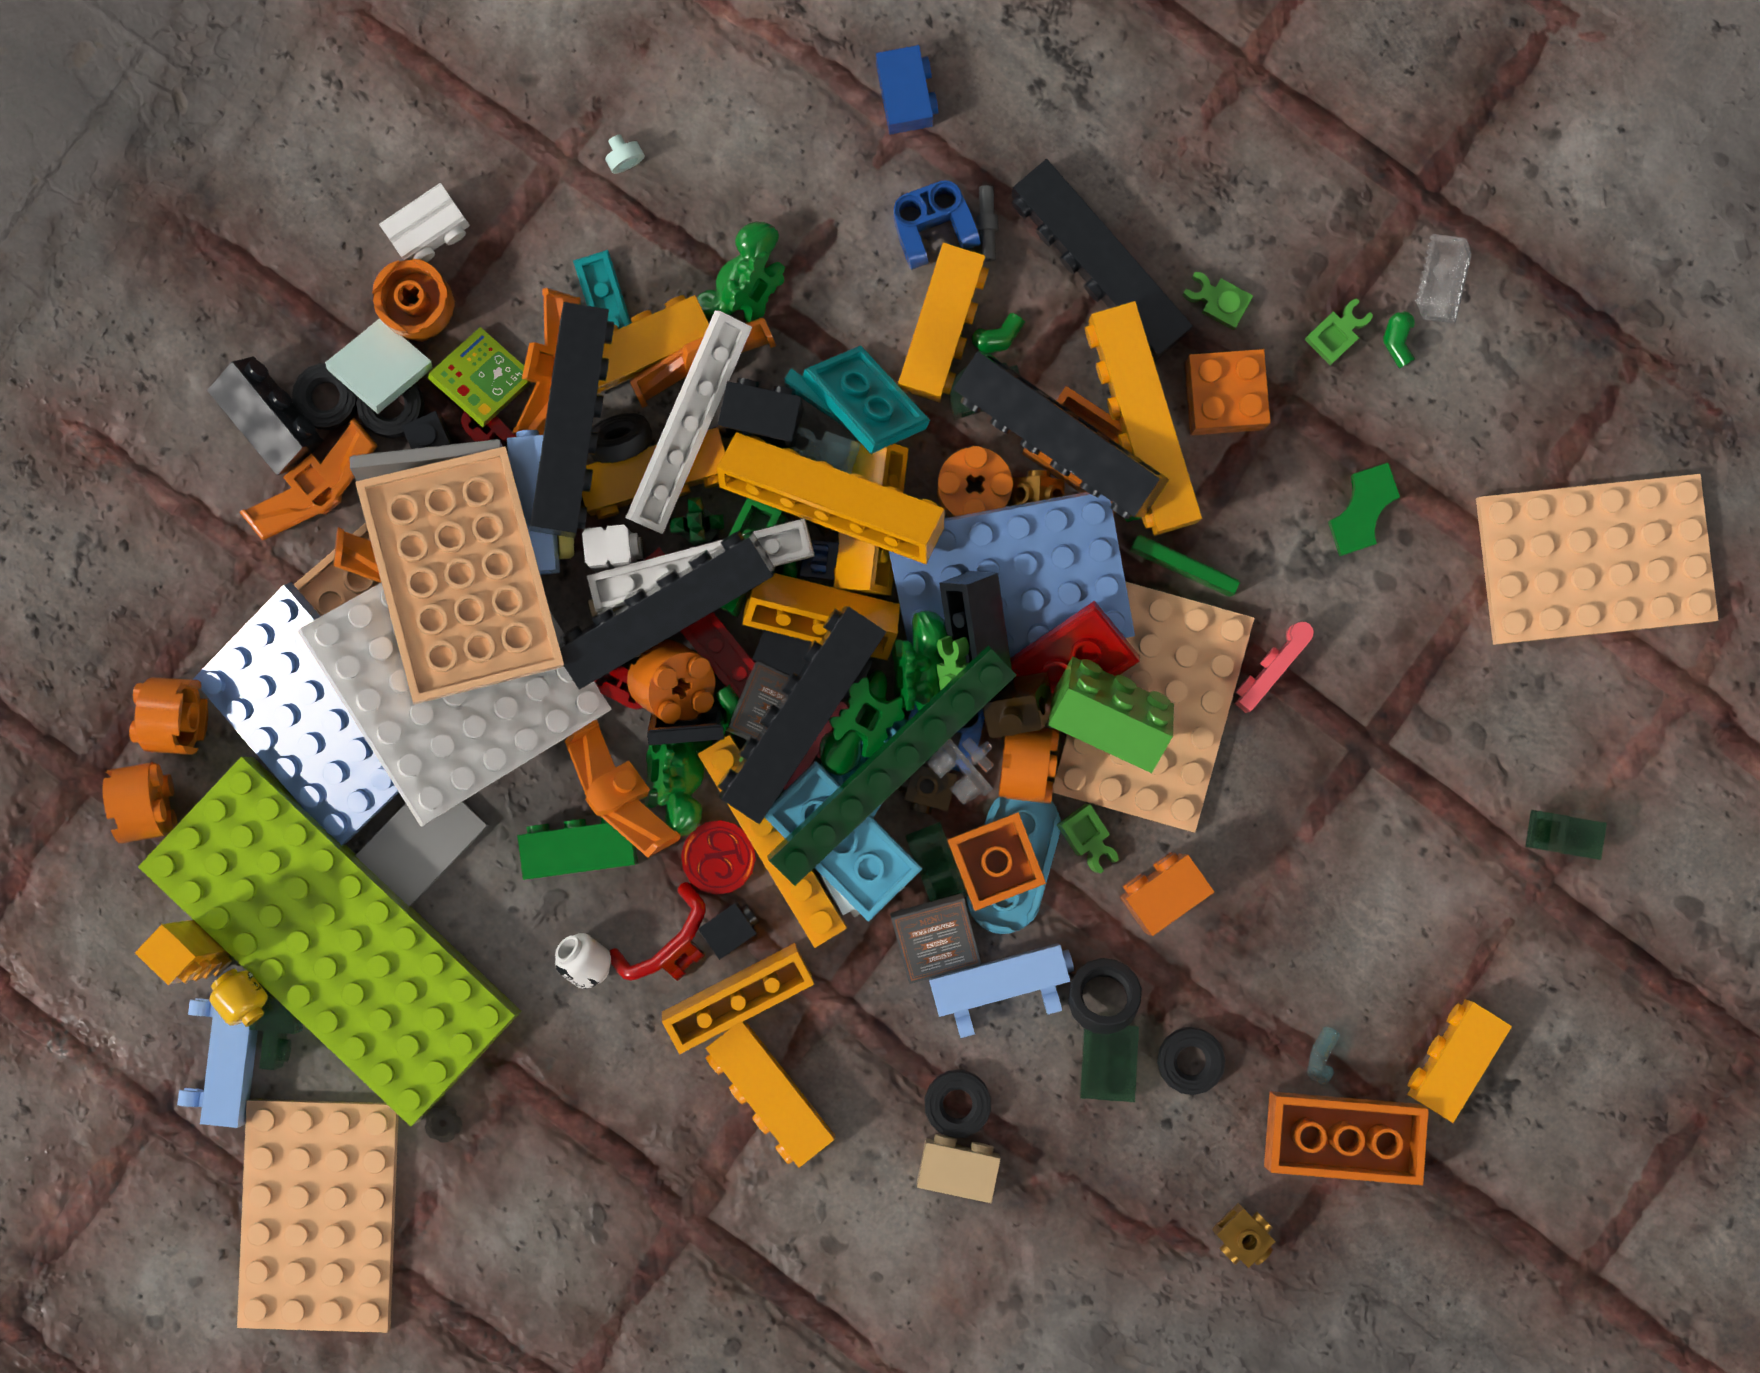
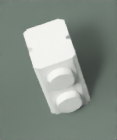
[379,183,470,262]
[582,524,644,573]

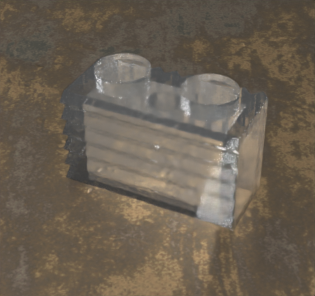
[1415,234,1472,323]

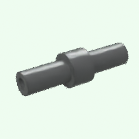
[976,185,999,262]

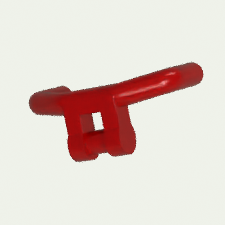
[609,882,706,981]

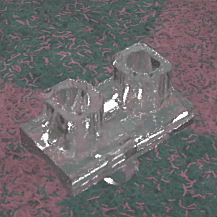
[926,737,994,804]

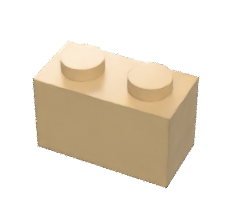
[917,1134,1001,1203]

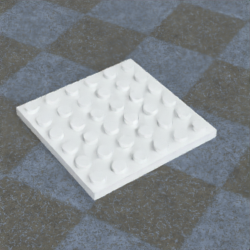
[297,583,612,827]

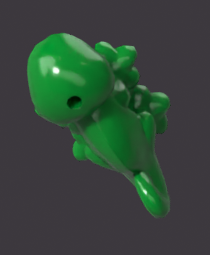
[696,221,785,322]
[892,611,947,712]
[819,669,905,776]
[644,740,713,837]

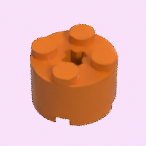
[372,259,455,342]
[937,446,1013,518]
[627,639,715,724]
[129,677,208,755]
[998,727,1059,804]
[103,762,178,844]

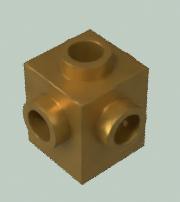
[1011,470,1065,506]
[1212,1203,1276,1268]

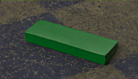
[1129,535,1240,597]

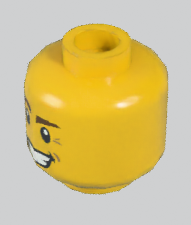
[209,969,268,1027]

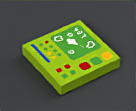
[428,327,532,427]

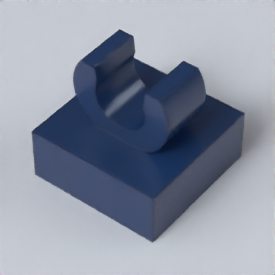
[800,540,839,581]

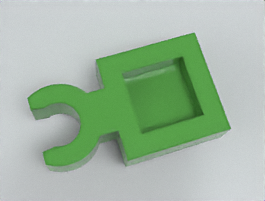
[1182,272,1253,330]
[1304,298,1373,365]
[937,636,969,691]
[1057,803,1119,874]

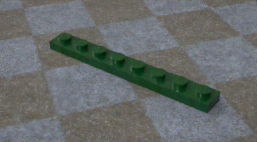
[767,645,1016,886]

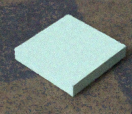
[325,318,433,414]

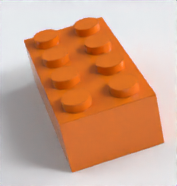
[1264,1091,1429,1185]

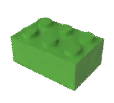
[1048,656,1174,773]

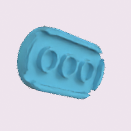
[966,797,1061,934]

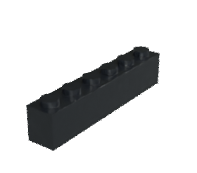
[1011,158,1193,361]
[529,302,614,538]
[953,351,1169,519]
[559,530,776,690]
[717,606,886,825]

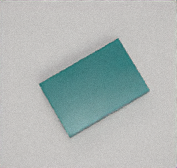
[802,345,930,454]

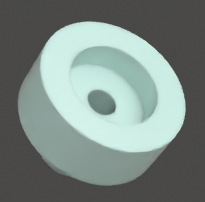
[605,134,645,174]

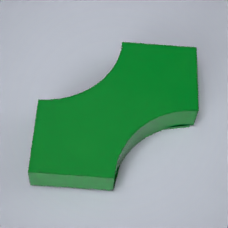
[1328,463,1400,557]

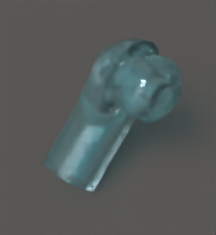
[1307,1027,1340,1085]

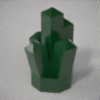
[669,497,724,547]

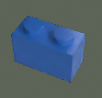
[876,45,939,135]

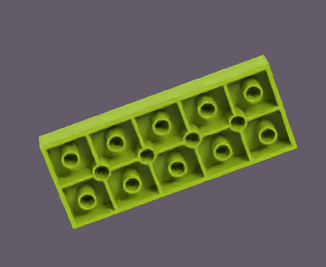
[138,757,522,1127]

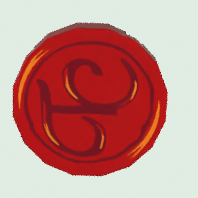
[681,820,756,895]

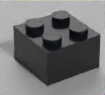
[718,378,804,451]

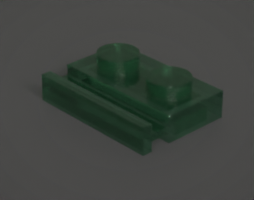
[1079,1025,1139,1102]

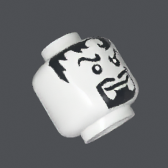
[555,933,611,989]

